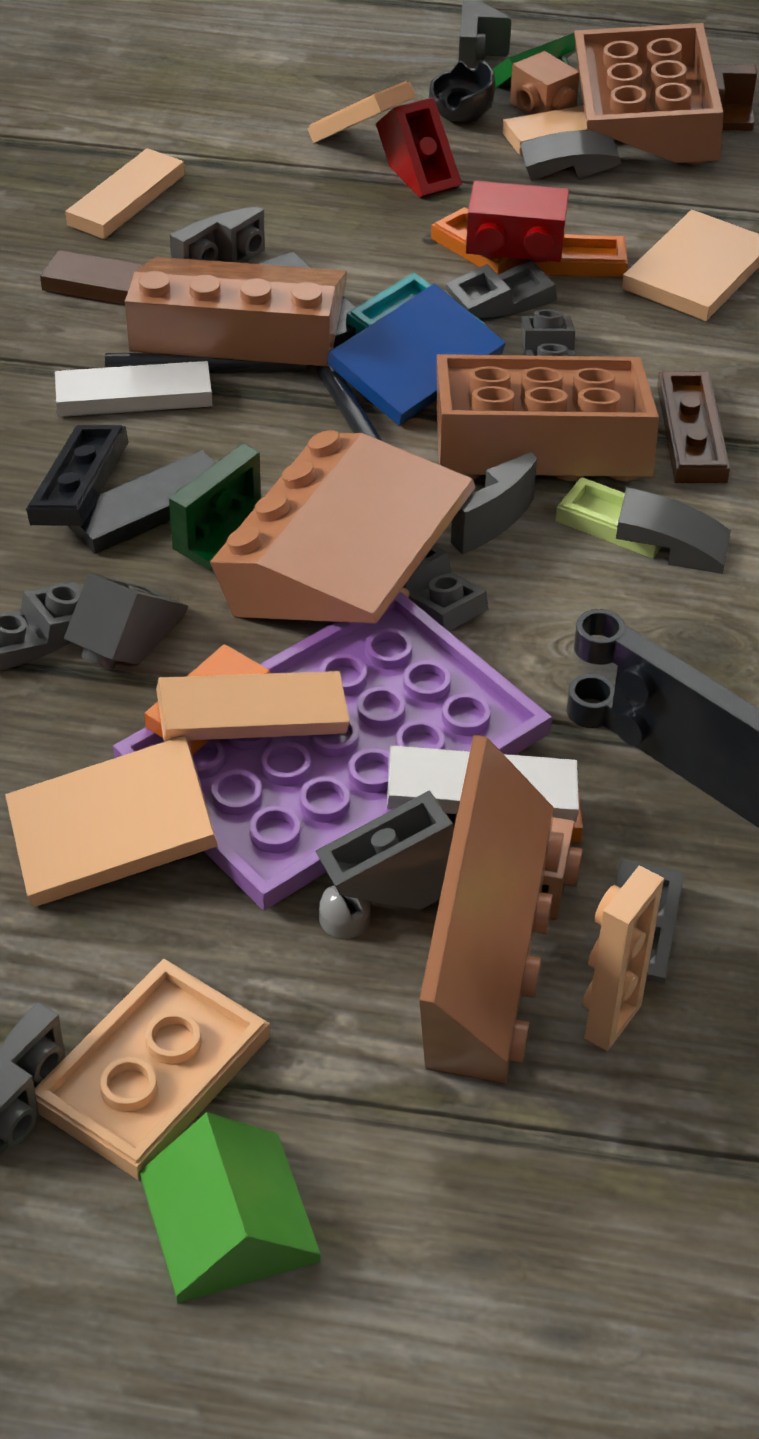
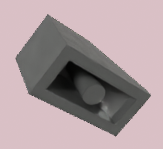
[64,573,188,669]
[315,790,454,910]

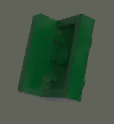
[169,443,264,571]

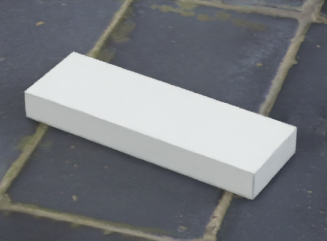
[55,361,212,417]
[387,746,579,823]

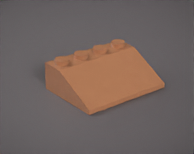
[574,23,724,165]
[125,257,347,366]
[436,354,659,482]
[210,430,475,623]
[419,735,564,1083]

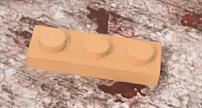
[582,865,664,1051]

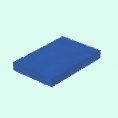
[327,283,506,426]

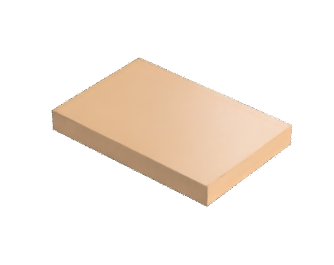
[622,210,759,321]
[5,735,218,907]
[34,959,270,1181]

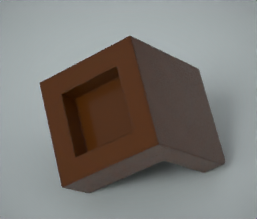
[713,64,757,131]

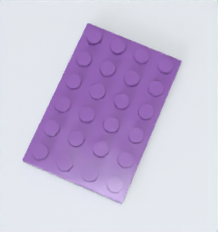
[113,592,552,911]

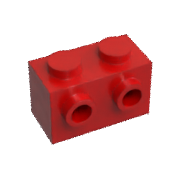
[466,181,569,263]

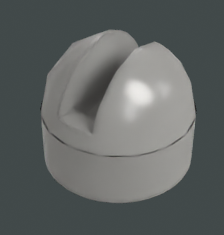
[319,886,371,939]

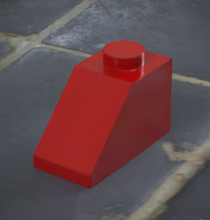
[375,97,462,198]

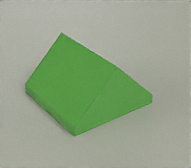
[140,1112,321,1304]

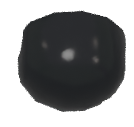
[429,60,496,123]

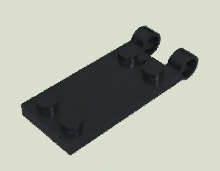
[566,609,759,828]

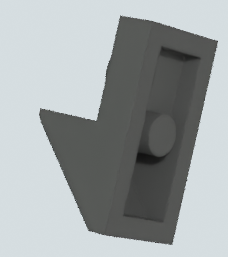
[458,0,511,68]

